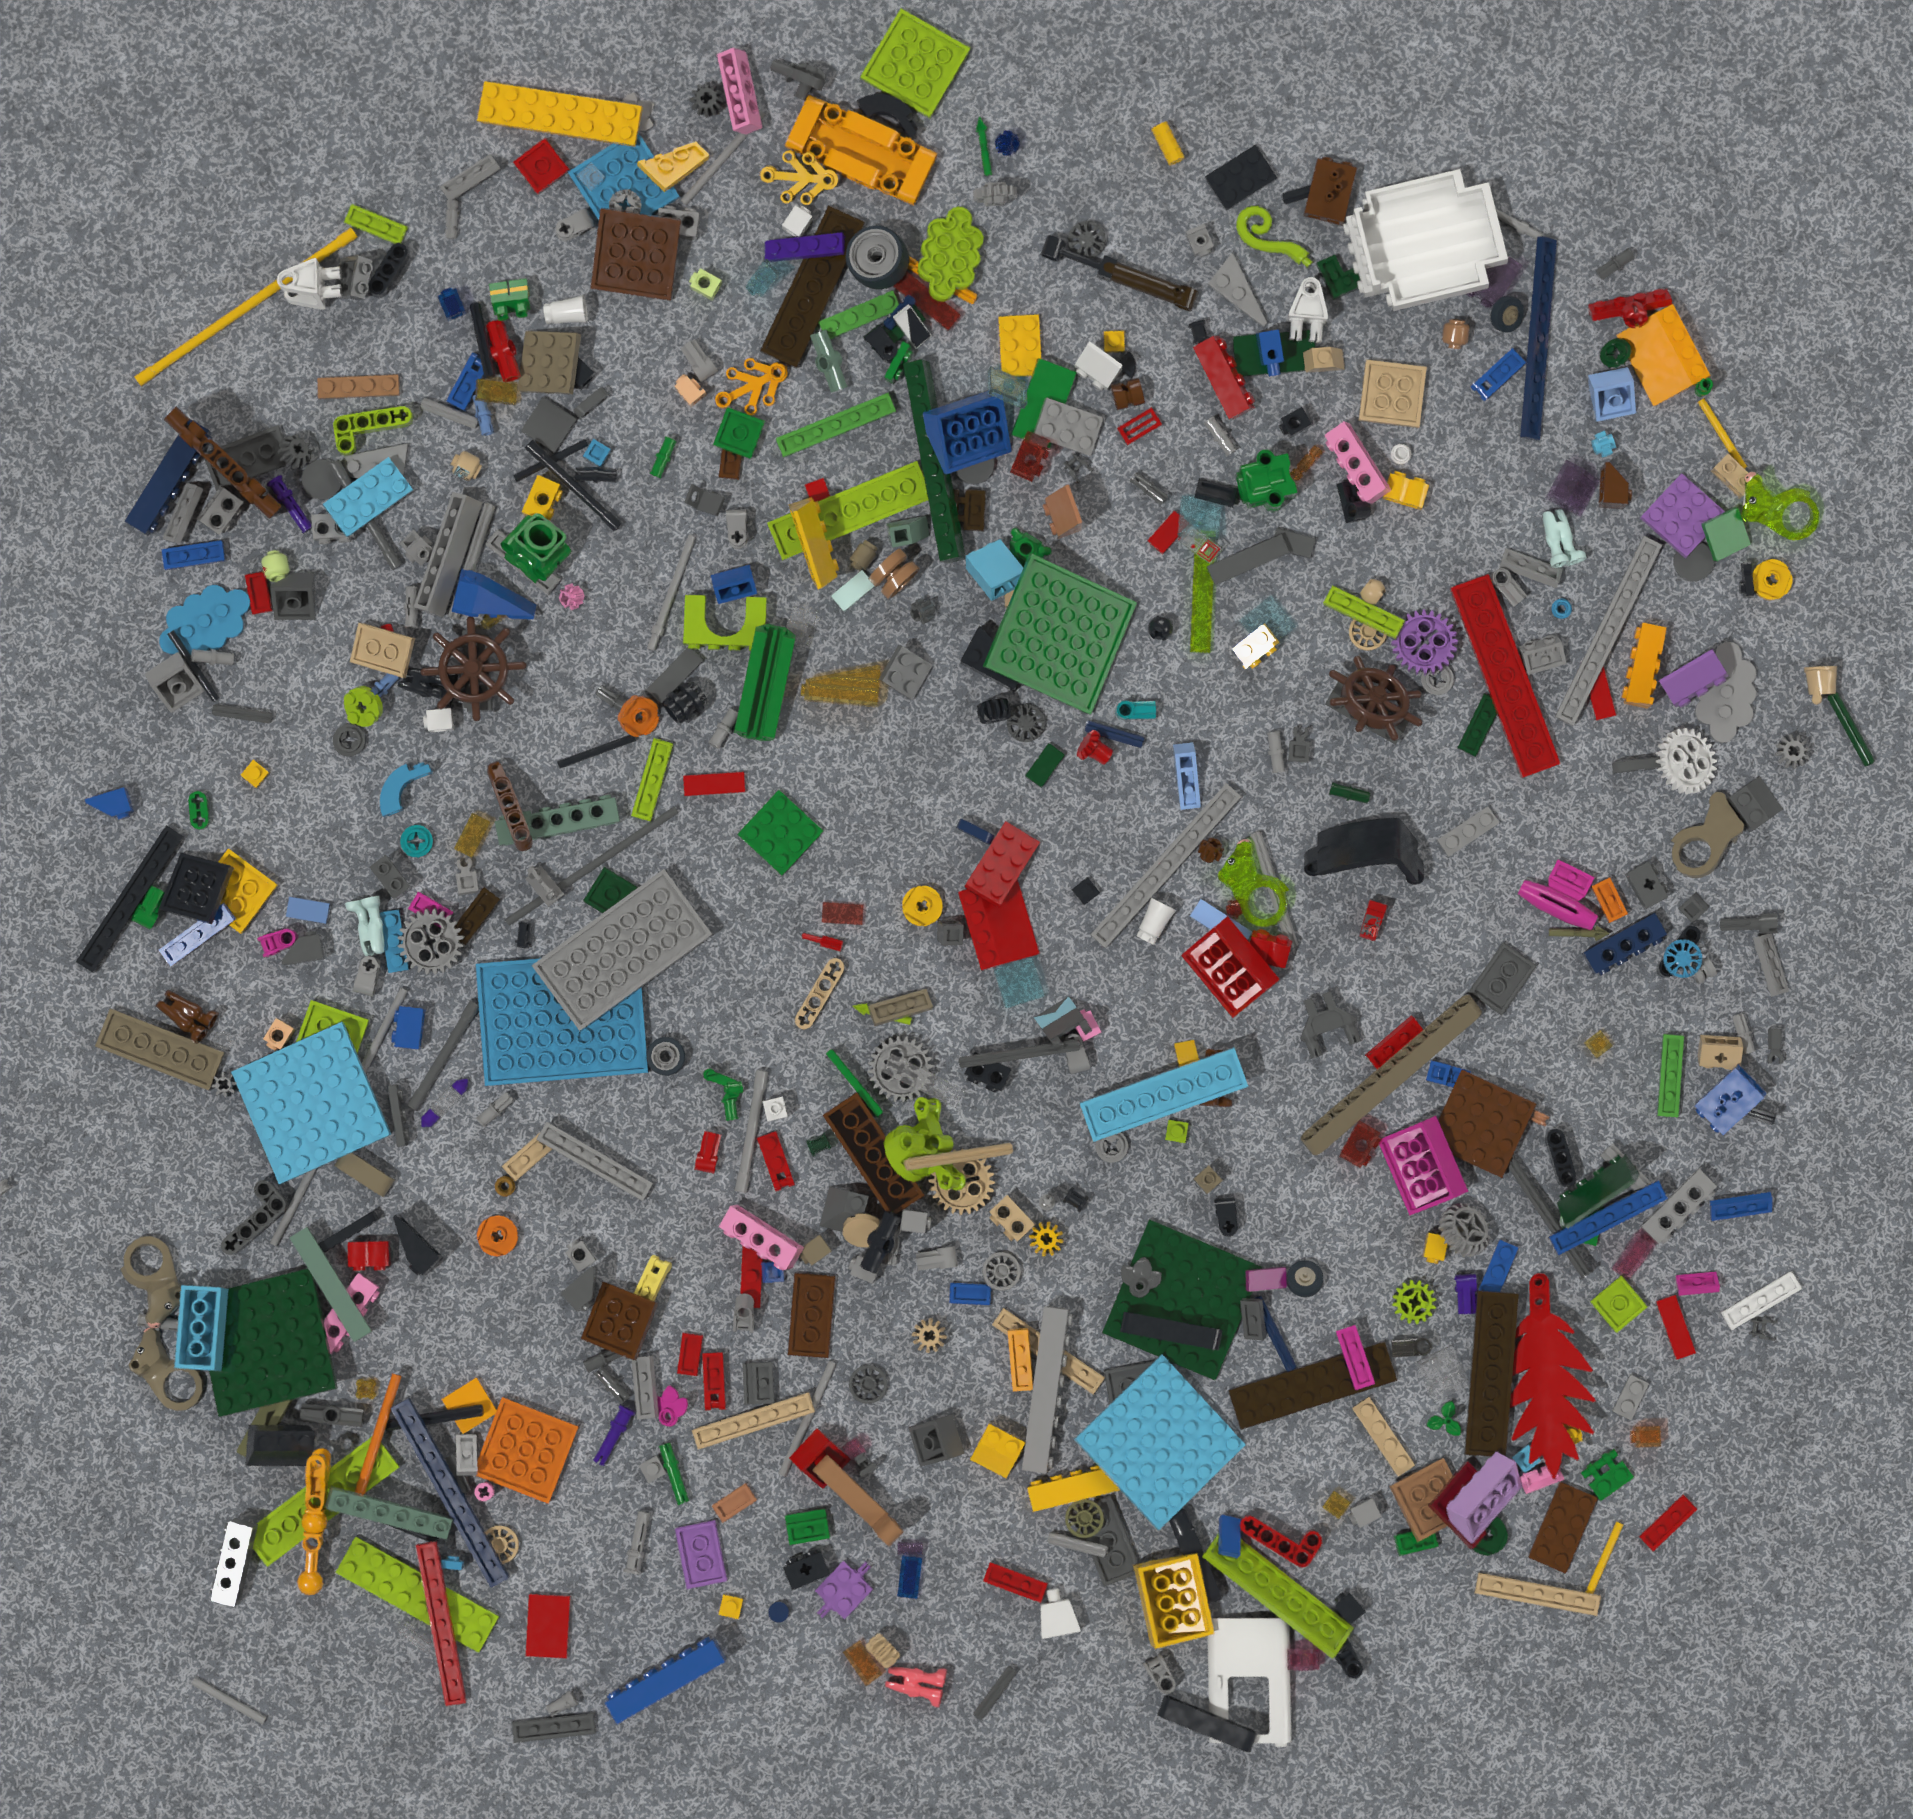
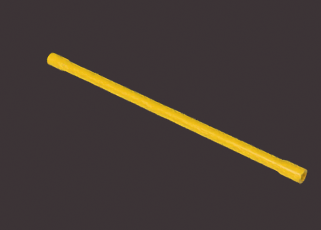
[134,227,358,386]

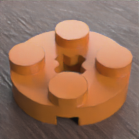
[617,695,659,737]
[477,1215,518,1256]

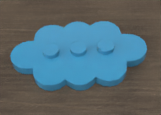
[159,585,250,655]

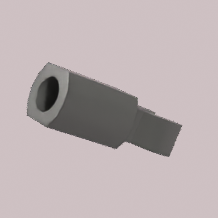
[1767,1029,1783,1064]

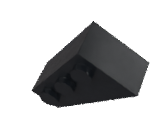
[960,625,1019,692]

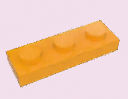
[1008,1328,1033,1391]

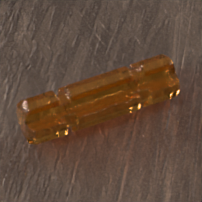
[1290,445,1323,481]

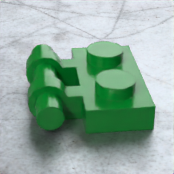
[1580,1449,1634,1501]

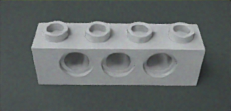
[1639,1169,1717,1244]

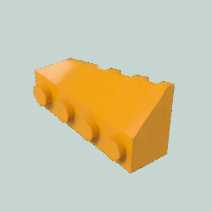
[1621,622,1667,709]

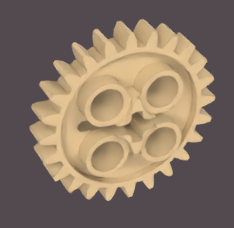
[929,1149,995,1215]

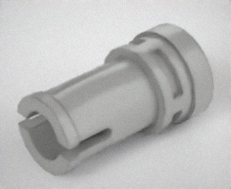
[546,1690,578,1717]

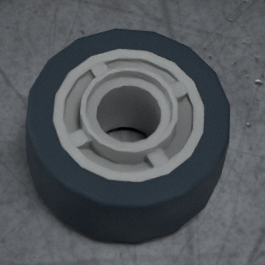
[646,1037,686,1076]

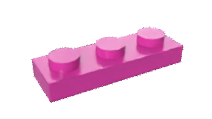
[1335,1325,1375,1390]

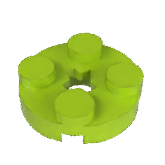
[344,686,383,727]

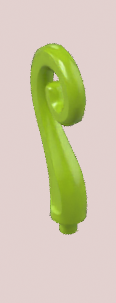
[1236,206,1313,268]

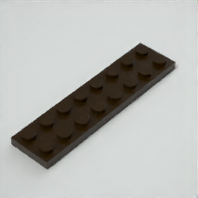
[760,205,865,369]
[1464,1290,1519,1457]
[1228,1341,1397,1430]

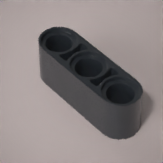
[368,243,410,298]
[1656,926,1701,978]
[1545,1129,1577,1187]

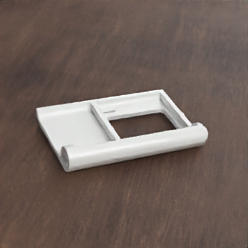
[1208,1617,1291,1747]

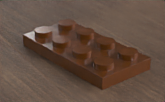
[1528,1482,1598,1574]

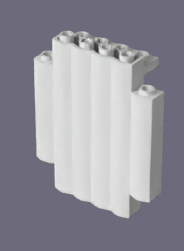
[1343,169,1508,311]

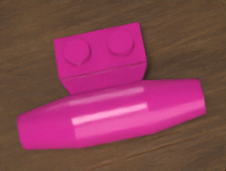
[1518,860,1598,930]

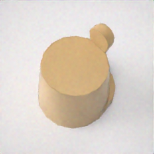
[1804,666,1837,705]

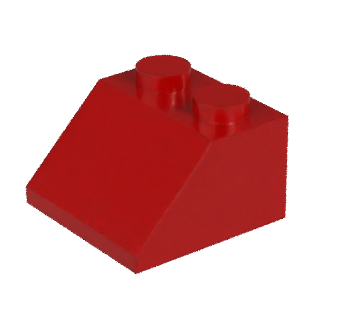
[789,1428,851,1489]

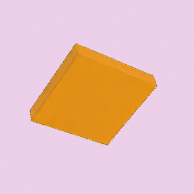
[441,1378,497,1434]

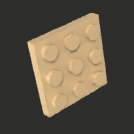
[1358,360,1427,428]

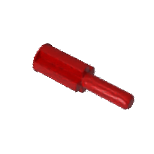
[802,933,843,952]

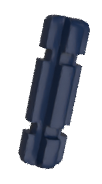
[883,294,916,330]

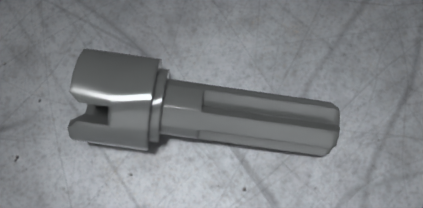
[1720,913,1778,934]

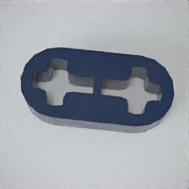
[956,818,995,845]

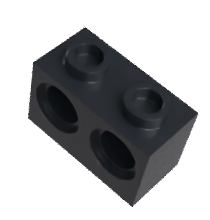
[964,1052,1012,1093]

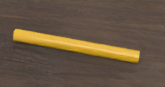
[1698,398,1747,469]
[1585,1521,1623,1594]

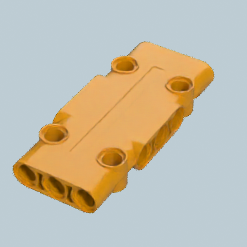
[785,94,938,206]

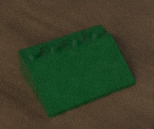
[1557,1154,1640,1229]

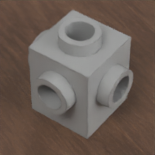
[399,529,433,566]

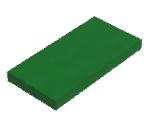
[1011,358,1076,449]

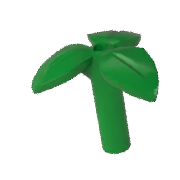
[1426,1401,1461,1436]

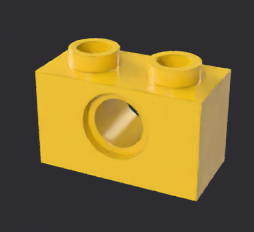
[522,475,563,521]

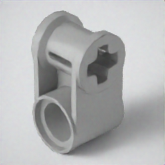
[556,209,596,241]
[726,509,747,549]
[353,956,381,996]
[1064,1034,1090,1074]
[733,1294,755,1333]
[1142,1653,1176,1694]

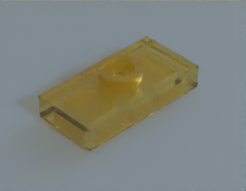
[475,379,517,405]
[454,813,491,858]

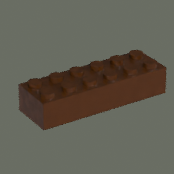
[823,1093,925,1214]

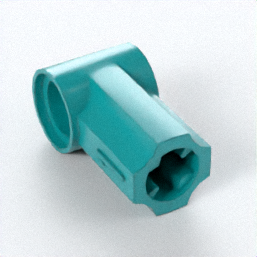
[1115,701,1156,720]

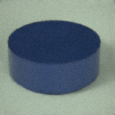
[768,1601,789,1623]

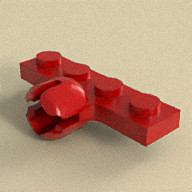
[1588,289,1672,329]

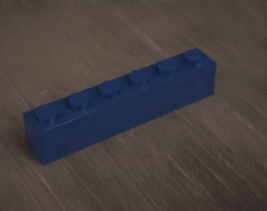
[125,419,212,536]

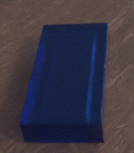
[897,1555,922,1599]

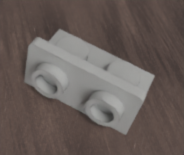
[1519,635,1567,675]

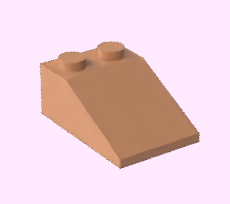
[1042,484,1082,539]

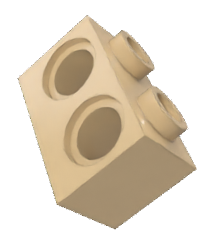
[1711,454,1757,499]
[989,1195,1035,1241]

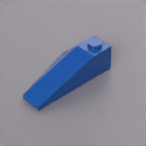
[451,569,536,620]

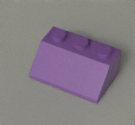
[1659,649,1729,708]

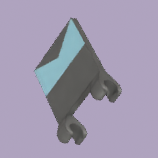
[1034,996,1092,1052]

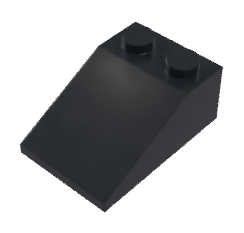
[393,1215,444,1275]

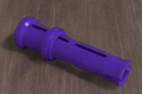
[266,475,312,534]
[593,1404,636,1466]

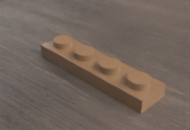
[317,375,400,399]

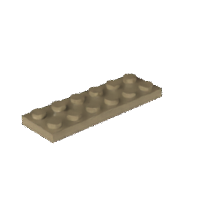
[95,1008,225,1091]

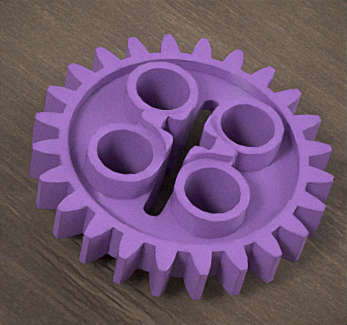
[1391,610,1458,676]

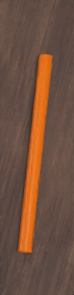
[355,1373,402,1495]

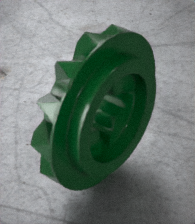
[1600,339,1632,369]

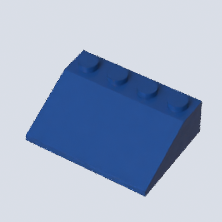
[923,391,1012,474]

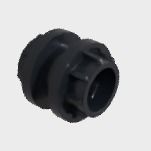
[664,682,707,724]

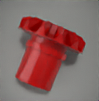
[1077,730,1113,765]

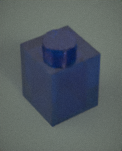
[437,288,467,322]

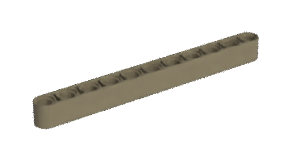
[1301,995,1482,1155]

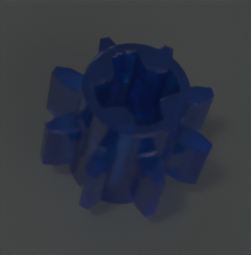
[995,130,1020,156]

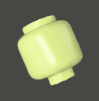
[261,550,290,582]

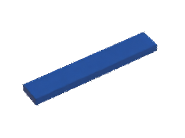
[1549,1180,1668,1255]

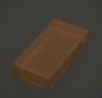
[843,1640,883,1686]

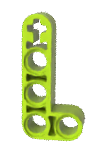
[333,406,414,456]

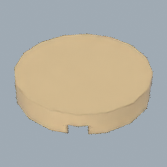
[843,1214,879,1247]

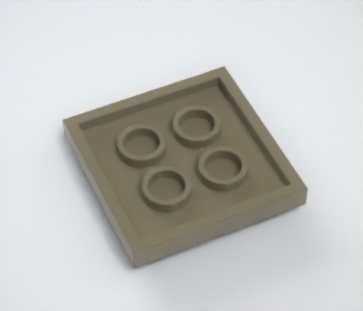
[517,331,581,395]

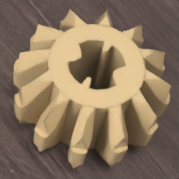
[912,1318,947,1353]
[866,1634,900,1668]

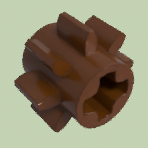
[1198,838,1224,863]

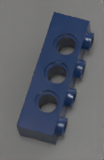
[1581,913,1667,976]

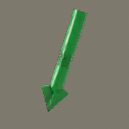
[975,116,992,176]

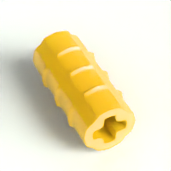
[1151,121,1185,166]

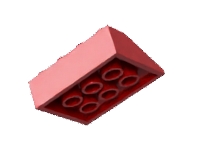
[958,879,1040,971]
[1181,916,1280,1018]

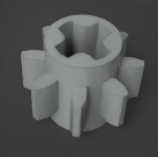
[211,1072,237,1098]

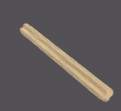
[904,1143,1013,1170]

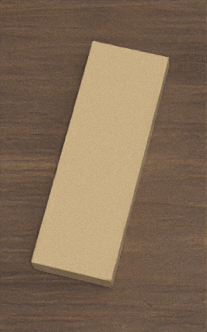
[502,1133,552,1182]

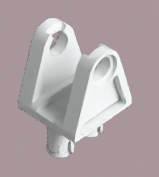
[277,258,342,310]
[1287,277,1328,343]

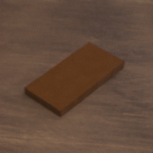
[788,1273,835,1358]

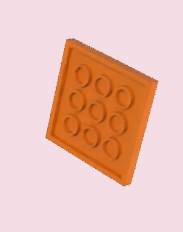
[475,1397,579,1504]

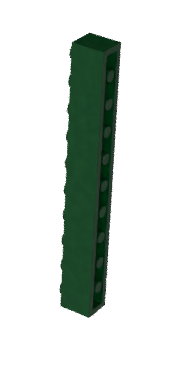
[903,359,966,564]

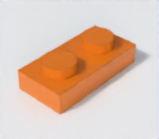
[1591,878,1628,923]

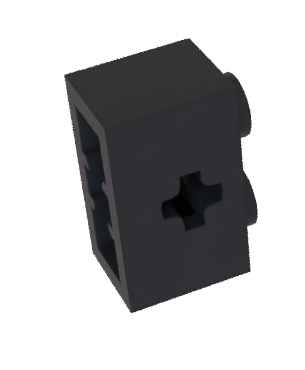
[783,1549,831,1590]

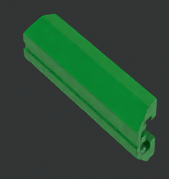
[734,624,796,741]

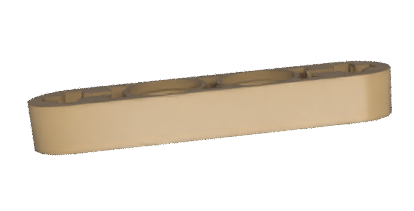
[795,958,844,1030]

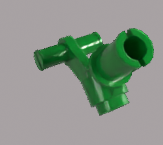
[703,1069,743,1121]

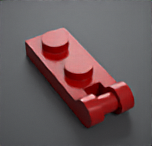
[757,1131,795,1192]
[702,1352,726,1411]

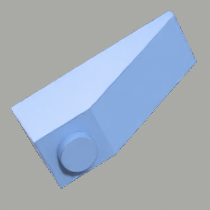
[1173,742,1201,810]

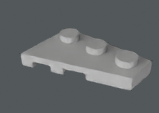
[343,443,408,479]

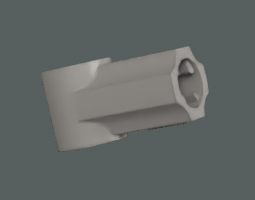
[680,339,718,382]
[1490,568,1527,607]
[916,1246,958,1271]

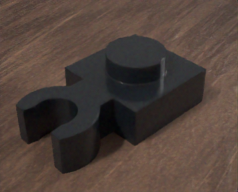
[1739,562,1754,598]

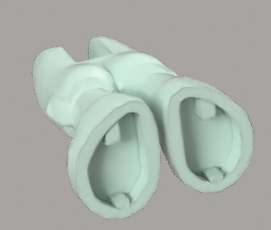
[1543,509,1587,568]
[345,896,385,956]

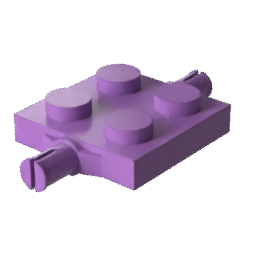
[815,1560,873,1619]

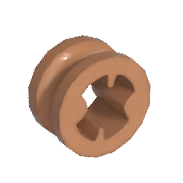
[1530,1110,1550,1127]

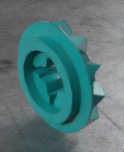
[400,825,433,858]

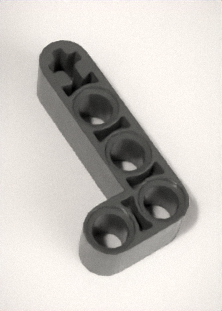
[221,1180,288,1255]

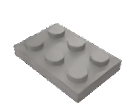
[1033,398,1103,456]

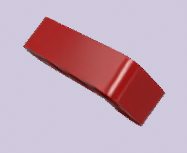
[1240,1515,1322,1567]

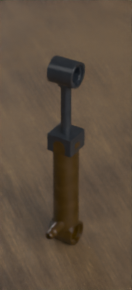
[1040,235,1199,311]

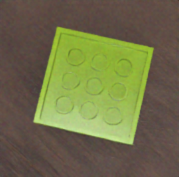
[860,8,970,119]

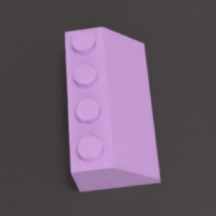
[1446,1452,1522,1544]

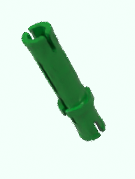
[658,1442,690,1505]

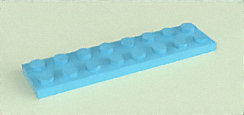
[1079,1047,1248,1142]

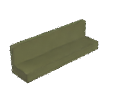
[237,1400,292,1457]

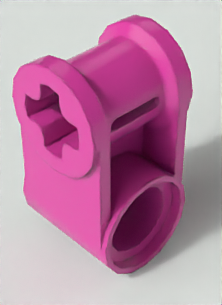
[257,929,299,958]

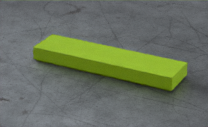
[1323,585,1405,640]
[631,738,673,822]

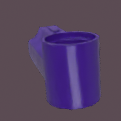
[1454,1274,1477,1314]

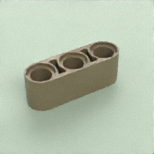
[334,1153,395,1197]

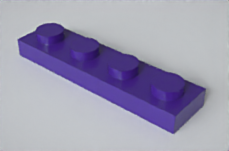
[765,233,845,262]

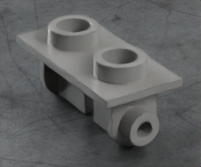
[525,866,565,907]

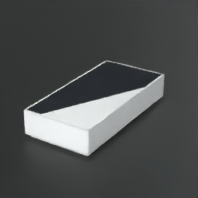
[893,305,931,348]

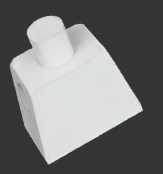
[1041,1588,1081,1639]

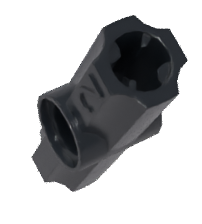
[860,1210,902,1274]

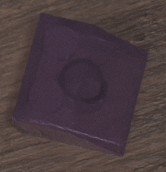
[1545,460,1600,517]

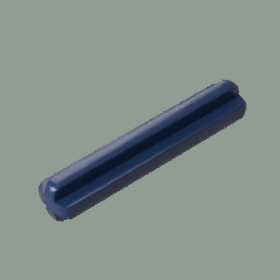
[1085,720,1144,748]

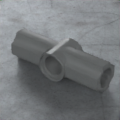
[300,1403,364,1427]

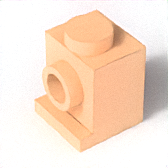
[675,374,706,407]

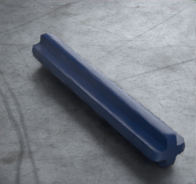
[1254,1296,1296,1371]

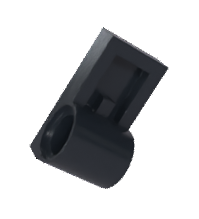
[1336,481,1371,523]

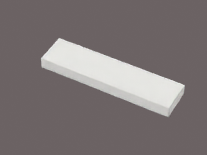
[1720,1271,1802,1330]

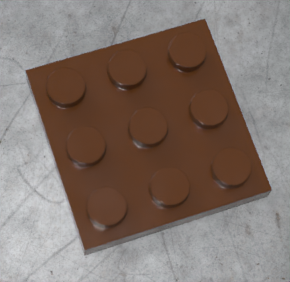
[581,1282,658,1361]

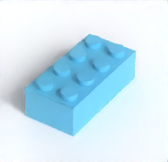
[174,1285,228,1371]

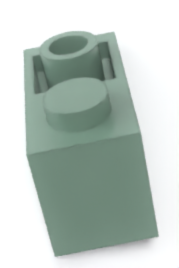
[886,516,929,548]

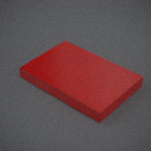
[525,1594,570,1658]

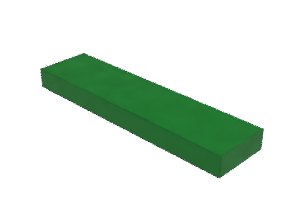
[825,1049,883,1118]

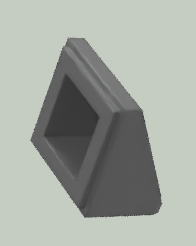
[1678,892,1709,923]

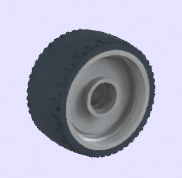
[846,225,909,290]

